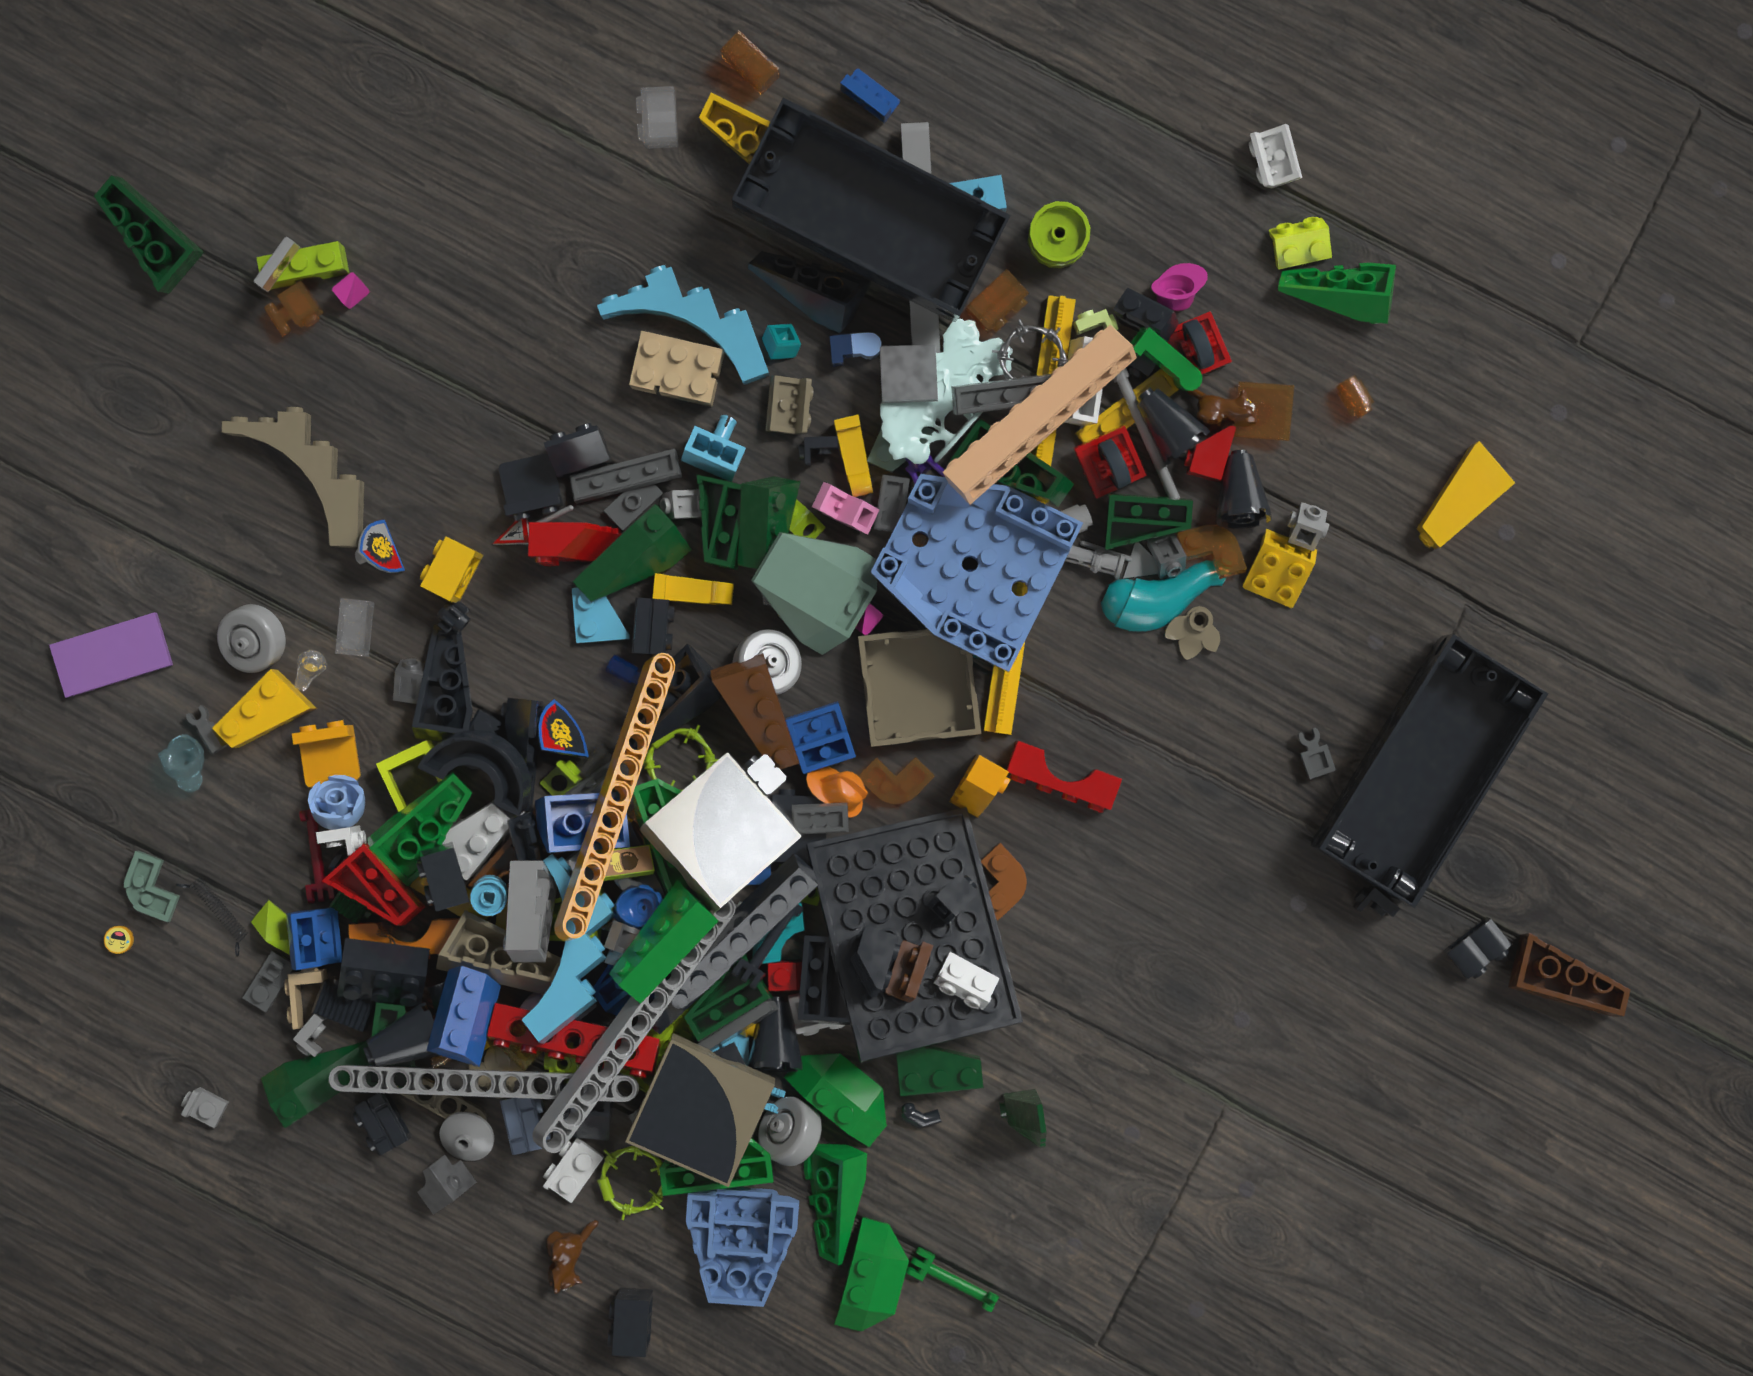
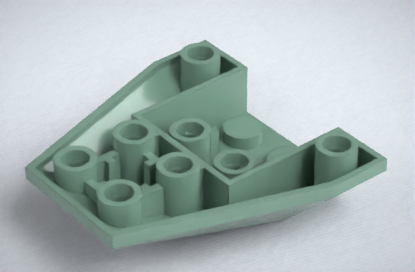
[751,532,877,655]

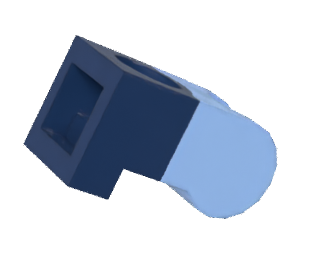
[830,332,881,367]

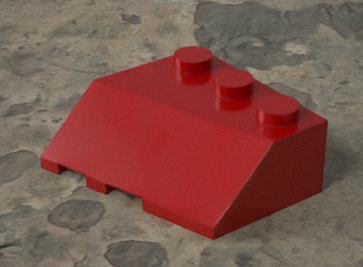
[528,522,621,566]

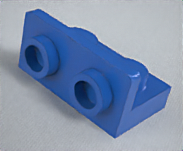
[840,69,900,124]

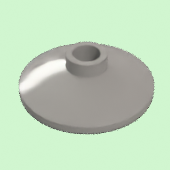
[440,1112,494,1161]

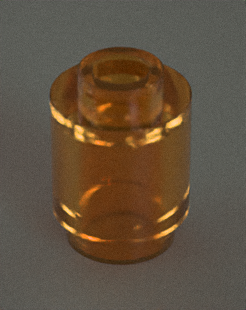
[1336,375,1374,418]

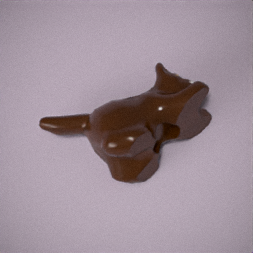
[1187,389,1256,433]
[546,1220,599,1294]

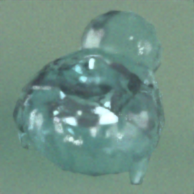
[158,734,204,793]

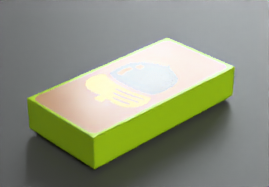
[596,845,655,881]

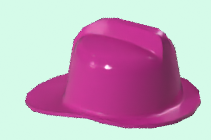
[1151,263,1207,311]

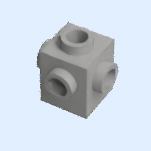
[1287,502,1329,551]

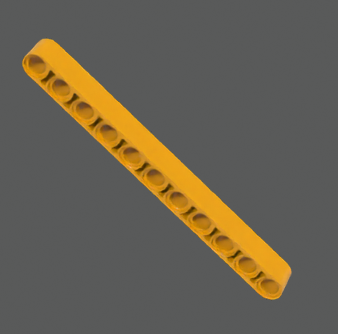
[554,653,675,941]

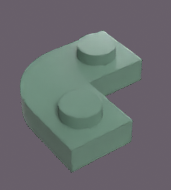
[124,851,180,922]

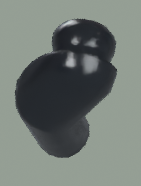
[901,1103,942,1128]

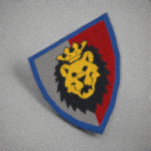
[355,520,405,573]

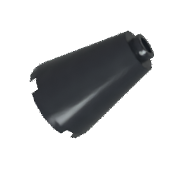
[1136,387,1210,466]
[1216,450,1272,529]
[747,996,803,1072]
[363,1002,441,1067]

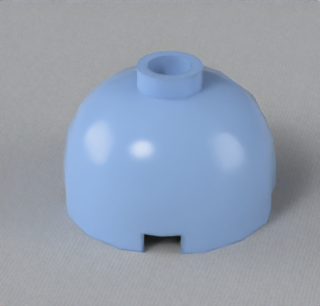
[308,775,365,830]

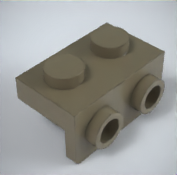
[766,375,813,435]

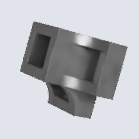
[604,921,640,966]
[417,1155,477,1215]

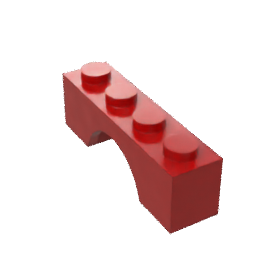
[1006,741,1122,813]

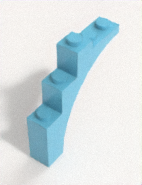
[597,265,770,385]
[522,854,616,1044]

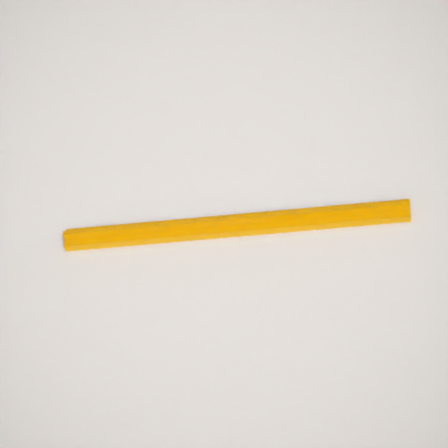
[984,296,1076,735]

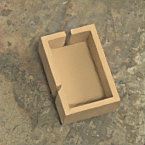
[629,331,724,407]

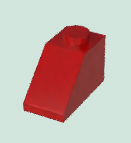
[1184,426,1236,483]
[768,960,802,991]

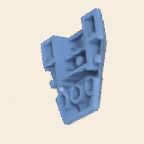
[686,1187,799,1307]

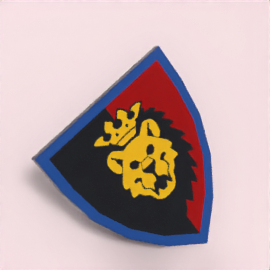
[537,699,589,758]

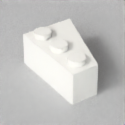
[443,800,525,881]

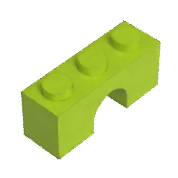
[256,241,350,290]

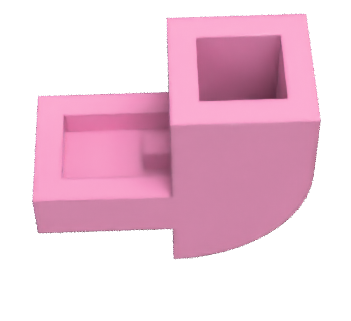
[812,482,879,535]

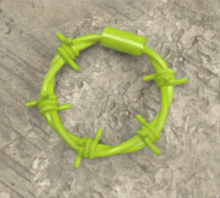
[643,725,719,791]
[597,1146,663,1220]

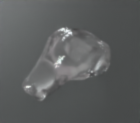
[295,650,327,691]

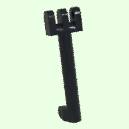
[731,904,804,990]

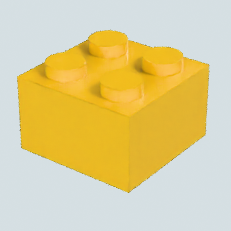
[420,537,483,603]

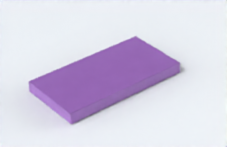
[49,612,173,698]

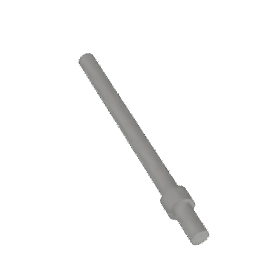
[1113,368,1180,498]

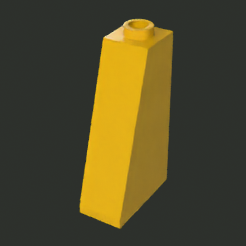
[1417,441,1515,550]

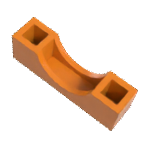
[349,918,460,959]

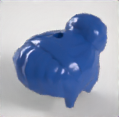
[612,885,664,929]

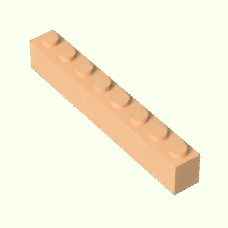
[943,325,1137,505]

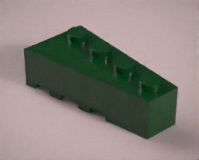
[94,175,204,294]

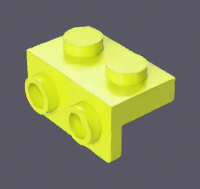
[1269,217,1332,270]

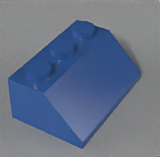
[535,792,630,853]
[426,966,501,1067]

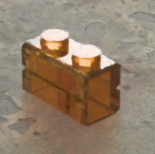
[720,31,780,95]
[966,269,1029,334]

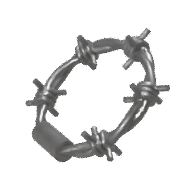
[992,319,1068,379]

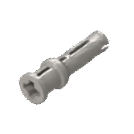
[1065,545,1125,579]

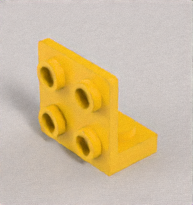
[1243,529,1317,608]

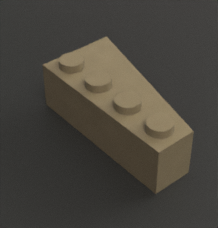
[436,910,561,995]

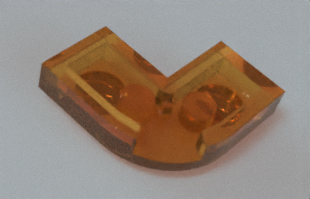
[1176,525,1247,579]
[859,757,935,804]

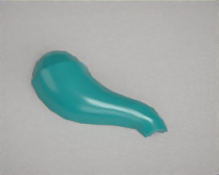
[1101,560,1231,632]

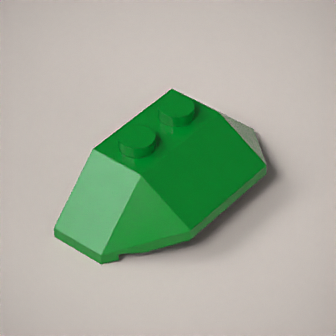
[632,778,688,894]
[784,1053,887,1147]
[659,1138,774,1196]
[834,1217,909,1332]

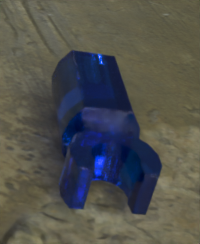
[606,655,649,693]

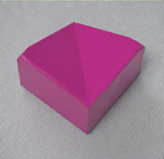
[332,272,370,309]
[855,603,883,636]

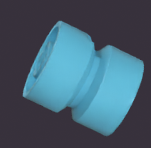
[470,875,508,916]

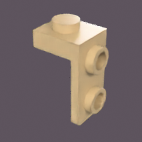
[285,967,327,1030]

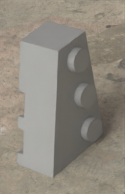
[503,861,557,962]

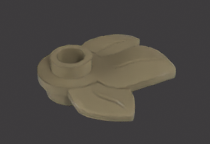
[1165,606,1220,660]
[469,1045,525,1099]

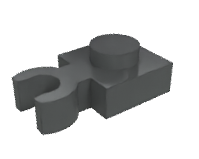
[1297,728,1336,779]

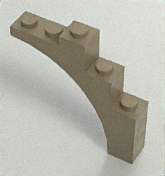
[222,407,364,548]

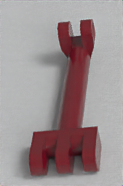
[299,809,336,904]

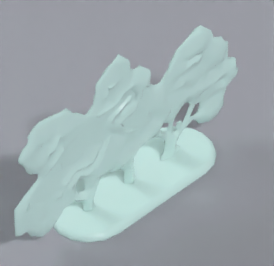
[880,319,1013,464]

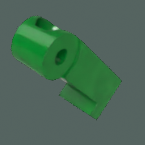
[1130,327,1202,391]

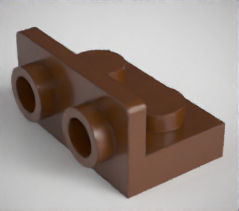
[885,941,933,1003]

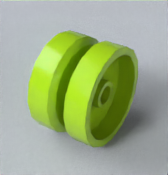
[1028,201,1090,268]

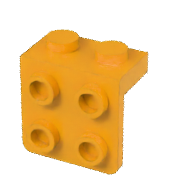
[292,720,361,787]

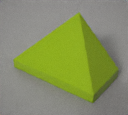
[251,900,290,955]

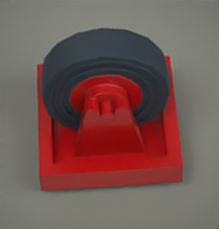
[1167,311,1232,375]
[1073,425,1147,499]

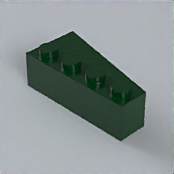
[948,418,1074,507]

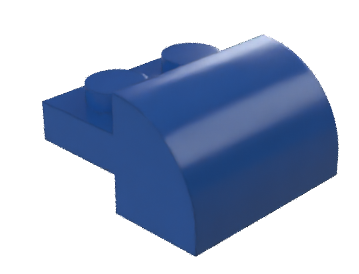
[786,701,856,774]
[286,907,342,970]

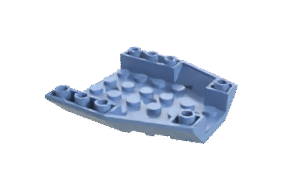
[871,474,1083,672]

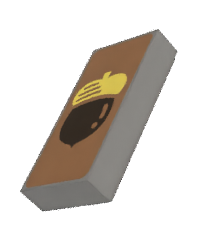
[254,236,300,292]

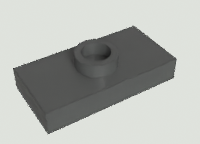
[874,475,910,533]
[604,484,663,531]
[792,803,849,834]

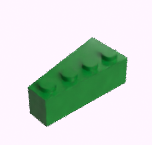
[609,880,719,1004]

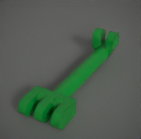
[906,1247,999,1312]

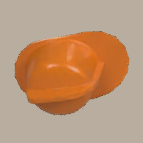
[806,766,868,818]

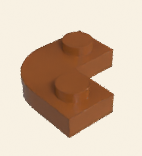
[981,843,1027,920]

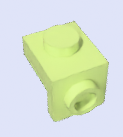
[1073,309,1118,335]

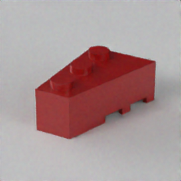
[322,844,425,926]

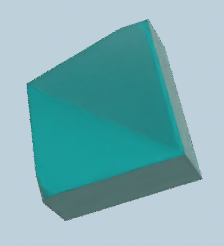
[762,324,801,359]

